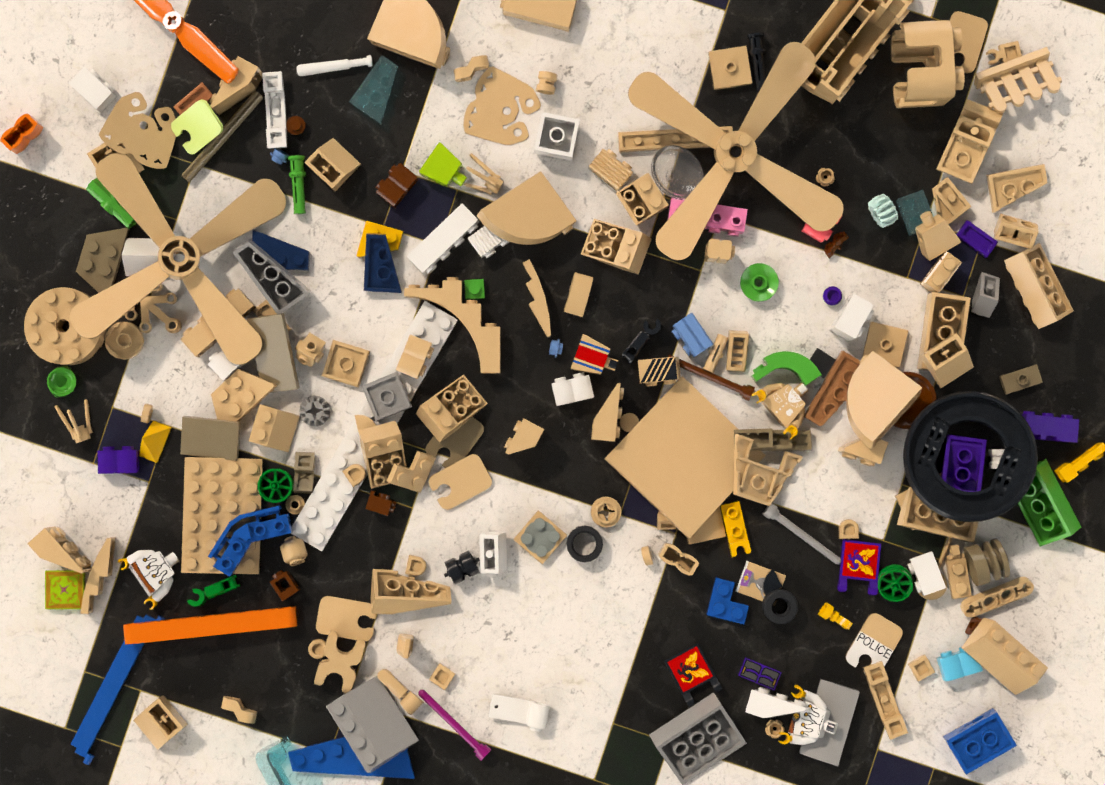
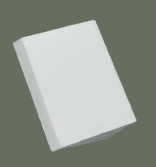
[122,238,160,277]

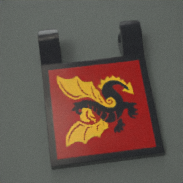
[664,643,722,707]

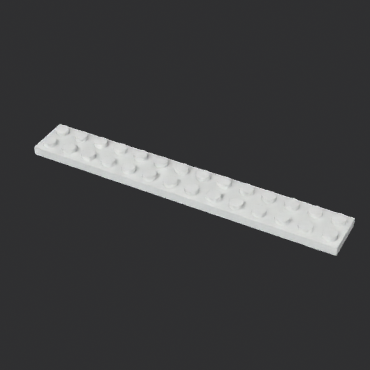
[291,301,458,551]

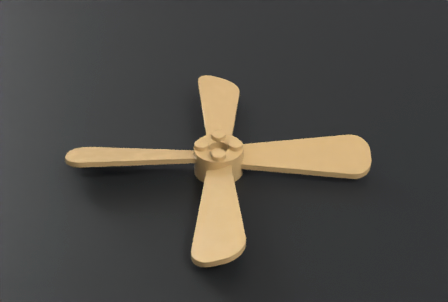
[628,42,843,260]
[70,153,286,365]

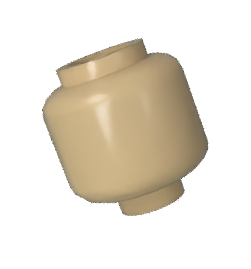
[280,536,308,566]

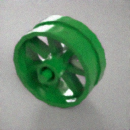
[258,469,294,503]
[878,564,913,602]

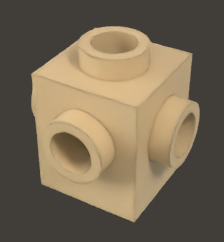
[295,333,326,367]

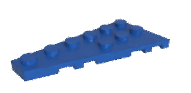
[288,737,415,779]

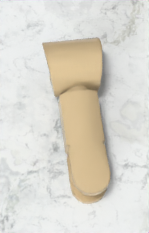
[377,669,424,715]

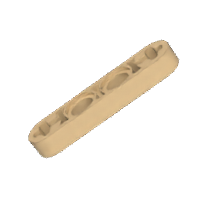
[960,577,1034,618]

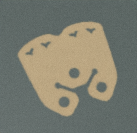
[463,66,541,145]
[99,92,176,169]

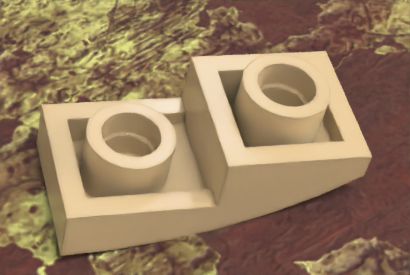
[564,272,593,317]

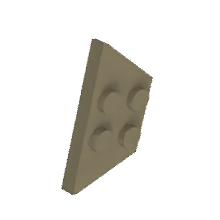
[76,228,130,293]

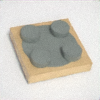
[513,510,567,564]

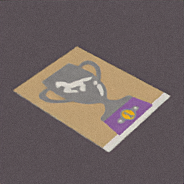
[736,561,786,606]

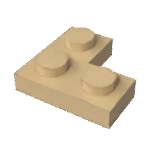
[387,451,436,493]

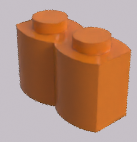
[0,113,43,154]

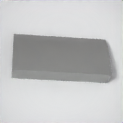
[799,679,860,766]

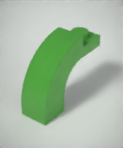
[751,351,822,386]

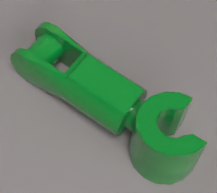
[187,575,240,607]

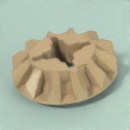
[591,497,621,527]

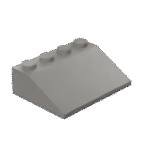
[326,676,419,773]
[649,692,747,785]

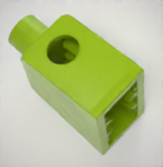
[419,142,467,188]

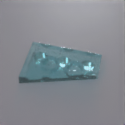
[349,55,398,124]

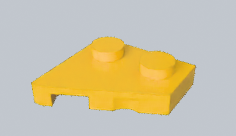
[356,221,403,257]

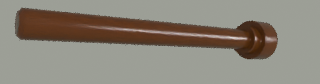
[668,355,755,401]

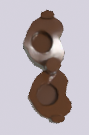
[824,232,849,259]

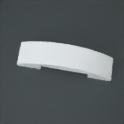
[262,71,287,149]

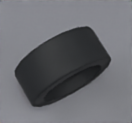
[566,525,603,563]

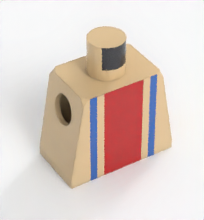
[571,334,618,375]

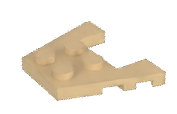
[733,434,803,506]

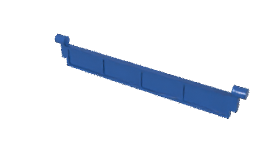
[71,614,165,765]

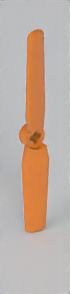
[134,0,238,84]

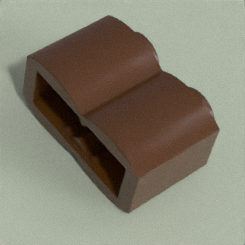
[376,163,419,209]

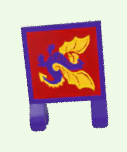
[837,539,881,595]

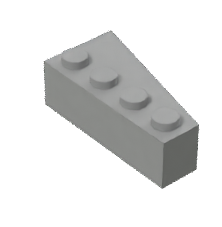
[232,239,311,314]

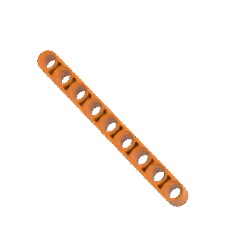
[123,606,297,644]

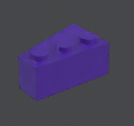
[1021,411,1079,443]

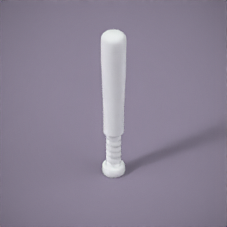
[297,55,373,76]

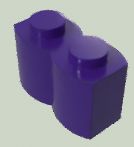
[98,446,139,474]

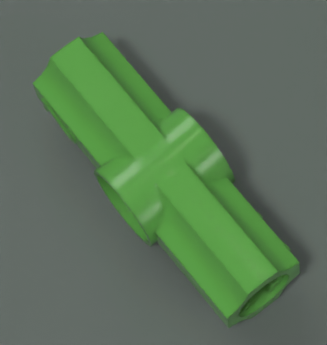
[86,178,136,229]

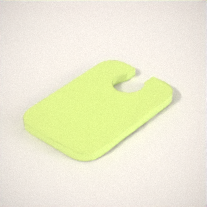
[171,99,223,154]

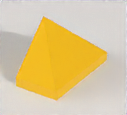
[139,420,172,463]

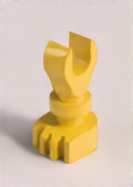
[818,603,853,630]

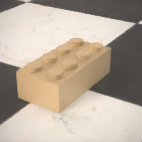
[917,292,971,371]

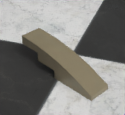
[734,428,812,451]

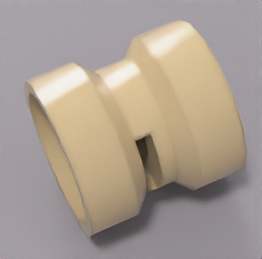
[536,71,557,95]

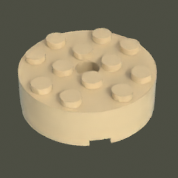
[24,287,107,365]

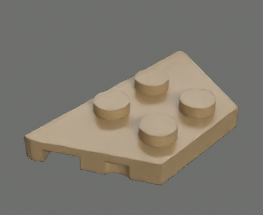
[211,369,277,422]

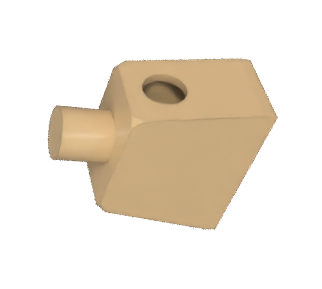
[915,211,961,261]

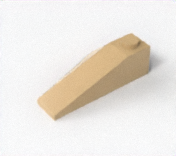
[371,569,452,614]

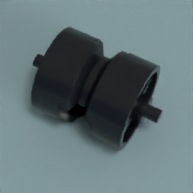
[444,550,480,584]

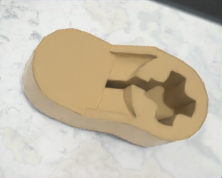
[453,55,489,82]
[221,696,257,724]

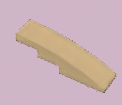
[523,259,551,338]
[80,537,116,614]

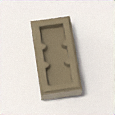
[999,364,1043,395]

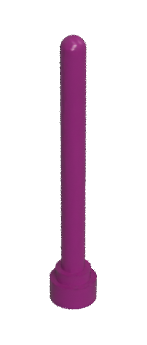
[418,690,491,761]

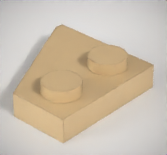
[932,177,972,224]

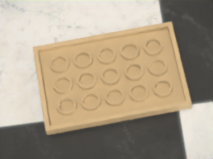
[181,457,263,574]

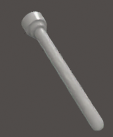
[762,503,841,565]

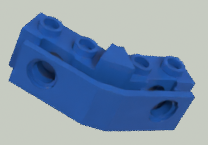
[208,505,293,577]

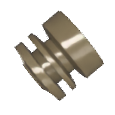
[963,538,1010,586]

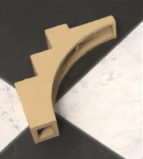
[404,277,501,374]

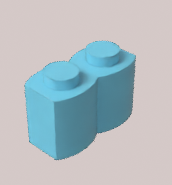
[936,647,983,682]

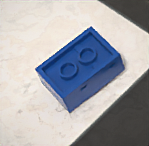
[943,708,1017,775]

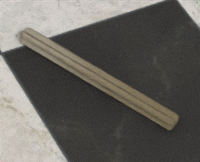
[182,91,263,182]

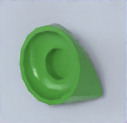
[47,365,76,398]

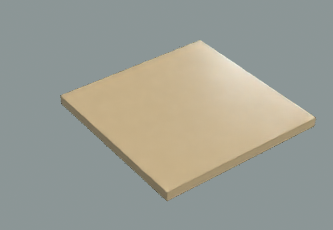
[605,376,766,539]

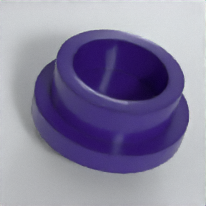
[823,286,842,306]

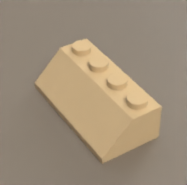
[1004,243,1074,329]
[961,618,1048,695]

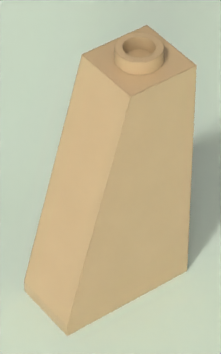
[500,0,577,32]

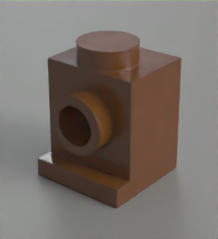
[365,490,397,516]
[270,570,301,601]

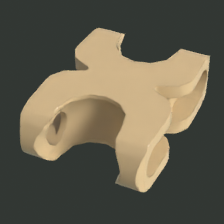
[314,630,365,694]

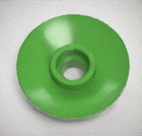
[740,263,779,302]

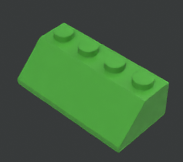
[1018,459,1081,546]

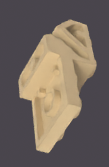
[936,99,1003,184]

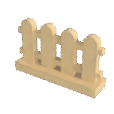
[974,47,1062,114]

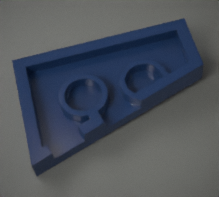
[252,230,310,271]
[363,233,402,293]

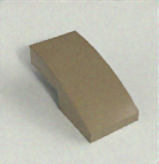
[293,452,315,494]

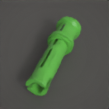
[288,155,306,214]

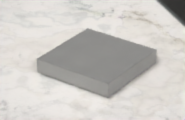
[362,372,412,422]

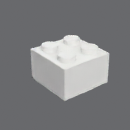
[534,112,580,161]
[829,294,874,341]

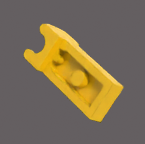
[1054,443,1105,483]
[720,501,751,557]

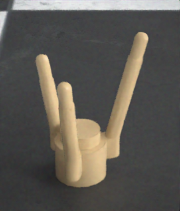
[464,153,504,195]
[55,399,93,443]

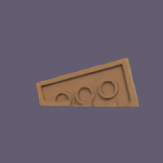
[804,351,860,427]

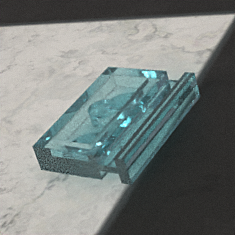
[896,190,933,236]

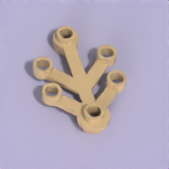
[125,284,182,334]

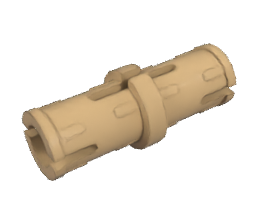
[703,334,729,374]

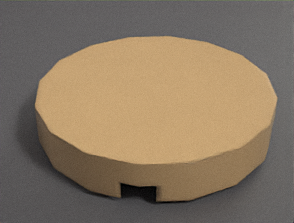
[105,322,144,360]

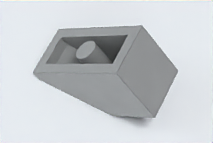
[971,272,1000,318]

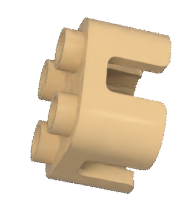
[891,20,965,108]

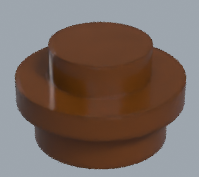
[286,116,306,135]

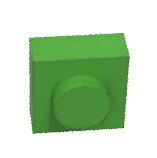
[464,279,485,300]

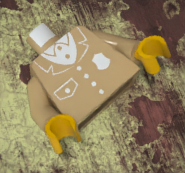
[752,383,808,440]

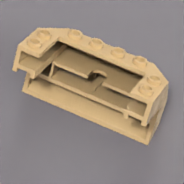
[801,0,911,104]

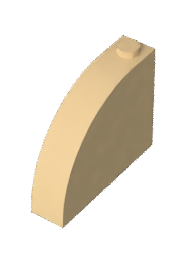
[367,0,446,69]
[477,171,577,245]
[846,351,922,449]

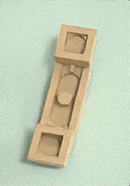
[863,661,908,740]

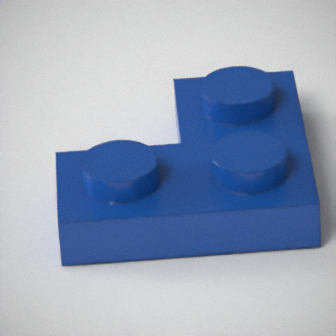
[706,577,749,624]

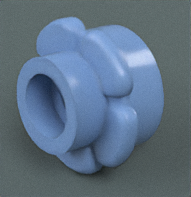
[270,148,289,165]
[549,339,563,358]

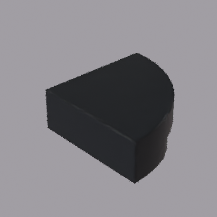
[763,569,782,596]

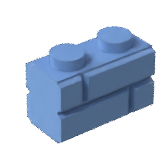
[672,313,713,358]

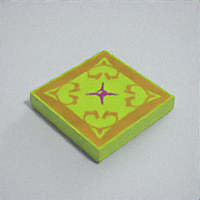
[45,570,85,609]

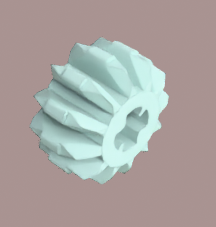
[868,194,898,228]

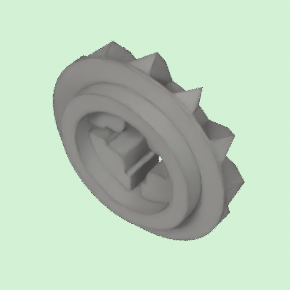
[299,396,330,426]

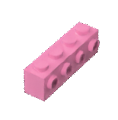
[667,197,748,237]

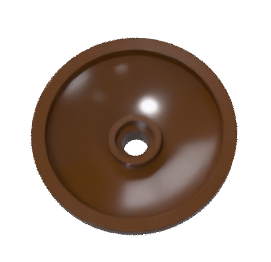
[893,372,937,430]

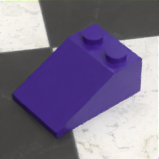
[941,435,987,492]

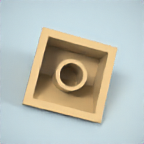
[248,404,300,452]

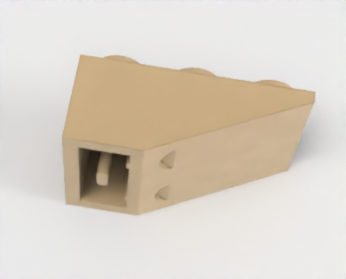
[210,56,263,115]
[581,219,651,275]
[416,374,488,443]
[591,383,624,442]
[358,421,406,489]
[27,526,92,573]

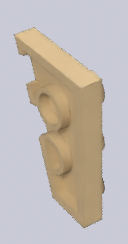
[986,164,1047,213]

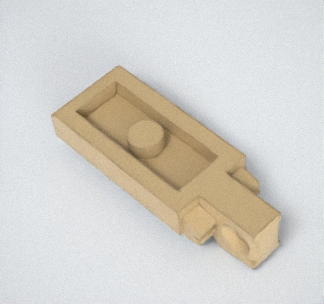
[945,544,972,599]

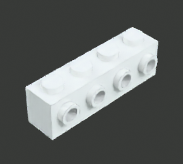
[407,203,479,274]

